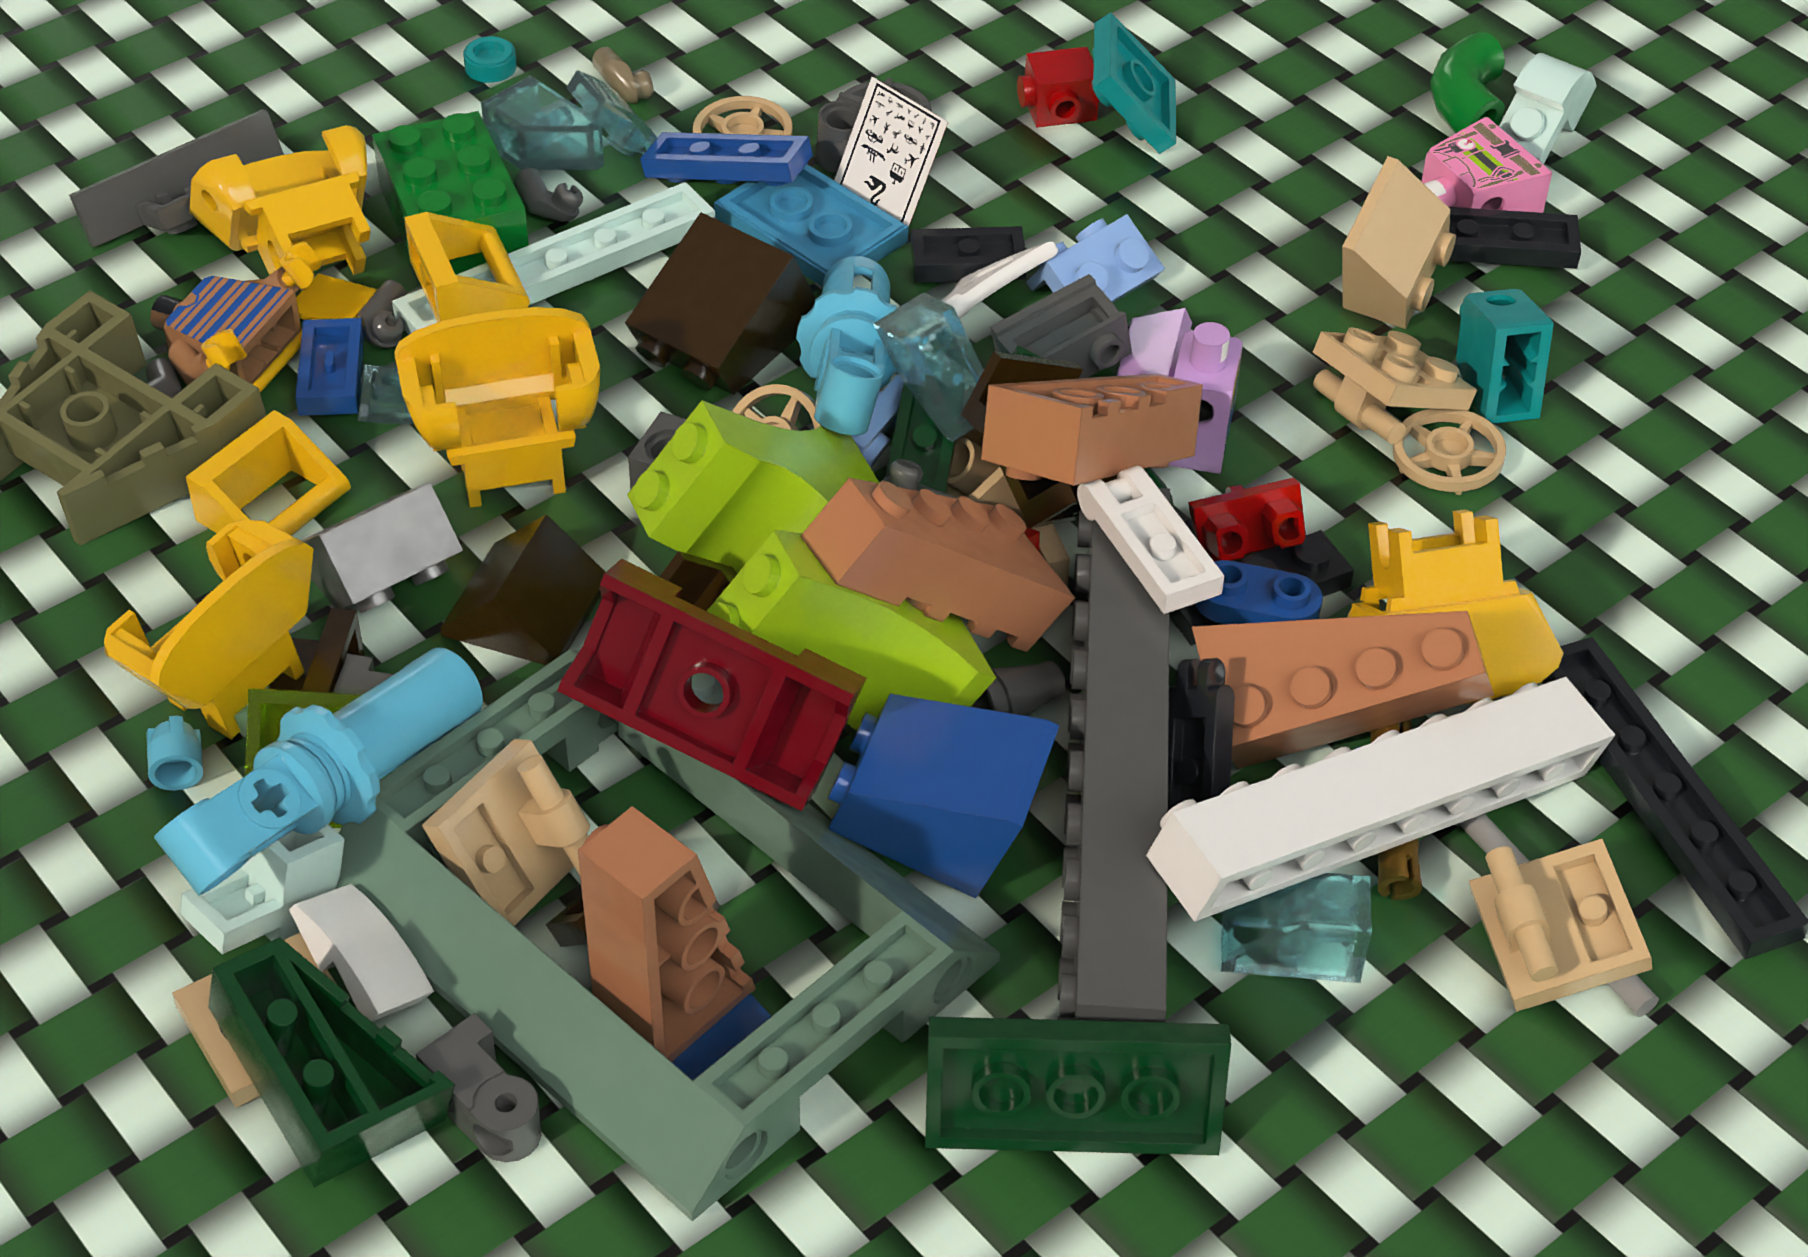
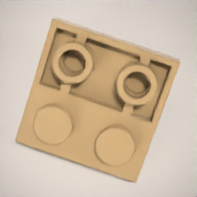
[1313,327,1477,444]
[422,739,590,926]
[1469,838,1653,1012]

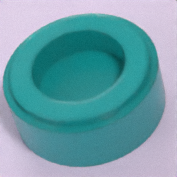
[463,36,517,83]

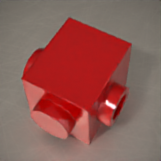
[1017,47,1099,128]

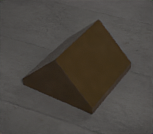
[441,514,606,665]

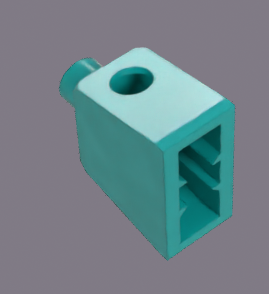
[1456,289,1554,424]

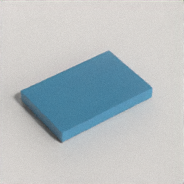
[714,164,909,286]

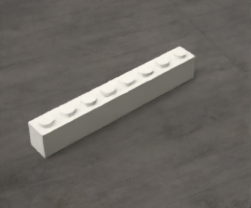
[1146,677,1615,922]

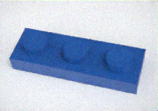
[640,132,813,186]

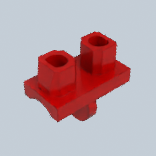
[1188,477,1306,562]

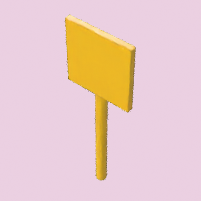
[253,273,378,393]

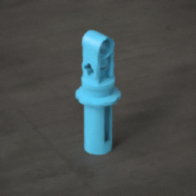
[796,256,909,435]
[154,648,483,896]

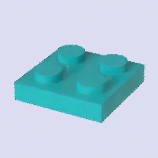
[1092,12,1176,154]

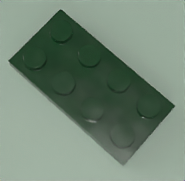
[925,1016,1231,1155]

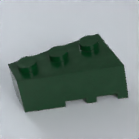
[208,937,455,1188]

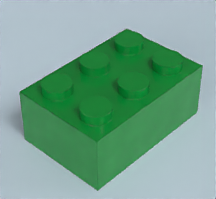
[372,111,529,275]

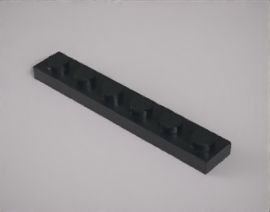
[1541,637,1808,960]

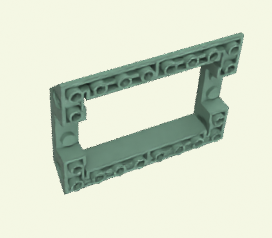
[334,649,1000,1221]

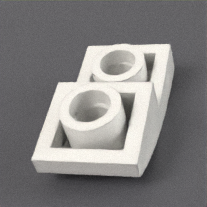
[289,884,434,1022]

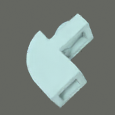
[1499,53,1597,165]
[180,824,344,954]

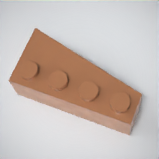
[981,373,1203,486]
[800,478,1075,652]
[1192,611,1494,769]
[578,806,756,1062]

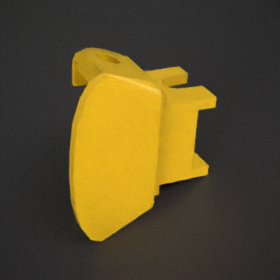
[189,125,371,275]
[394,307,600,508]
[1347,509,1564,704]
[104,520,314,740]

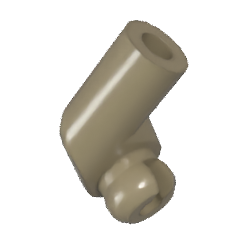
[592,47,654,104]

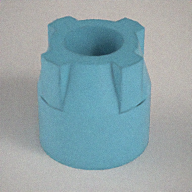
[146,716,203,791]

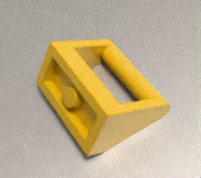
[404,212,530,322]
[186,410,351,536]

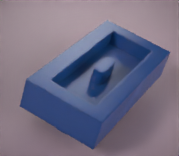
[295,318,364,416]

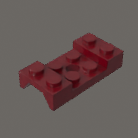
[557,559,867,811]

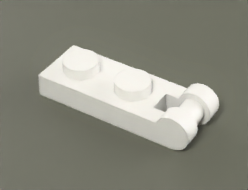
[1077,466,1224,614]

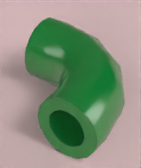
[1430,31,1505,133]

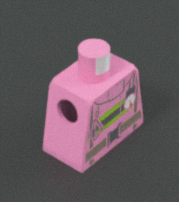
[1421,117,1552,213]

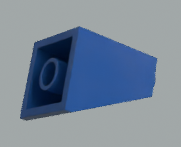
[827,694,1060,898]

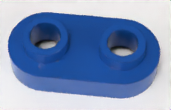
[1195,560,1323,624]

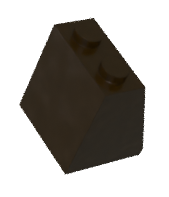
[625,212,816,395]

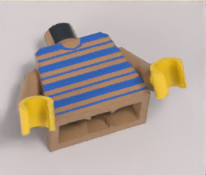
[150,241,323,386]

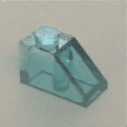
[481,75,604,170]
[873,292,984,442]
[1221,873,1372,983]

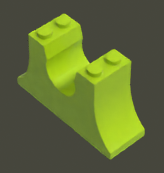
[627,400,996,730]

